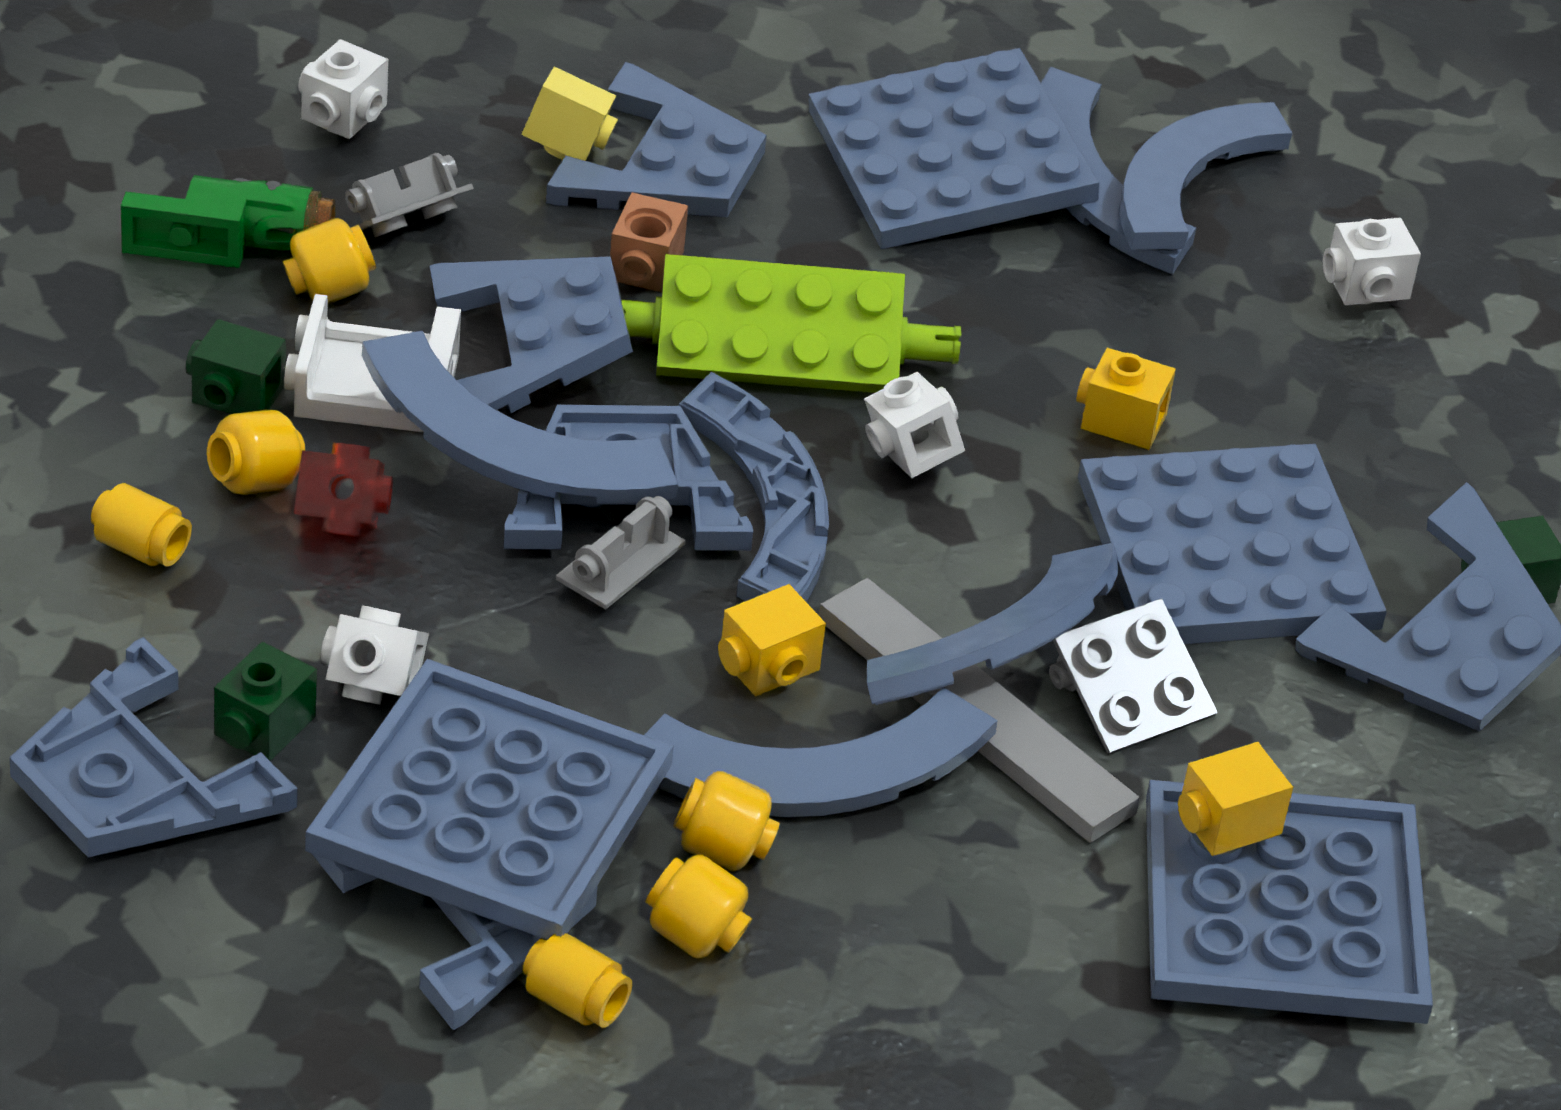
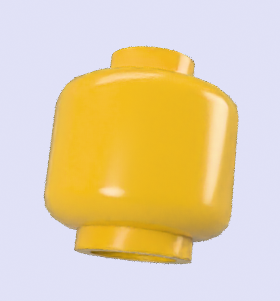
[283,218,376,305]
[206,410,305,495]
[673,771,780,872]
[645,855,752,959]

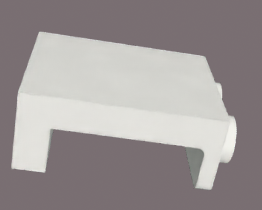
[284,294,461,433]

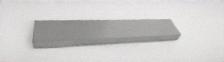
[819,577,1140,843]

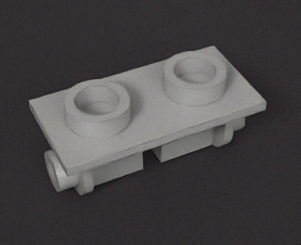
[345,153,474,237]
[556,496,686,610]

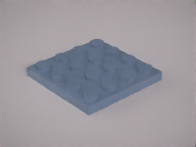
[809,48,1099,249]
[1078,444,1387,644]
[305,659,674,940]
[1146,780,1433,1024]

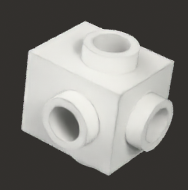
[298,39,388,139]
[1323,218,1421,305]
[864,372,965,478]
[321,605,429,705]

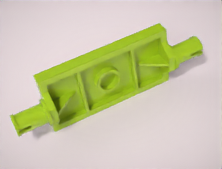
[622,254,961,393]

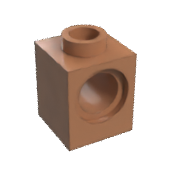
[610,192,688,292]

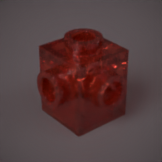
[294,443,393,536]

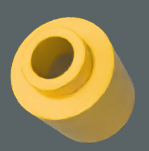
[91,483,192,567]
[523,933,632,1028]

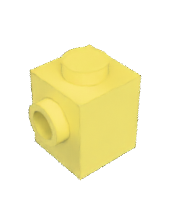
[521,67,618,161]

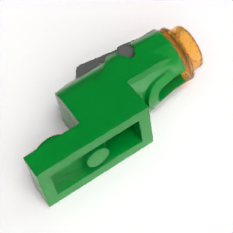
[121,175,336,268]

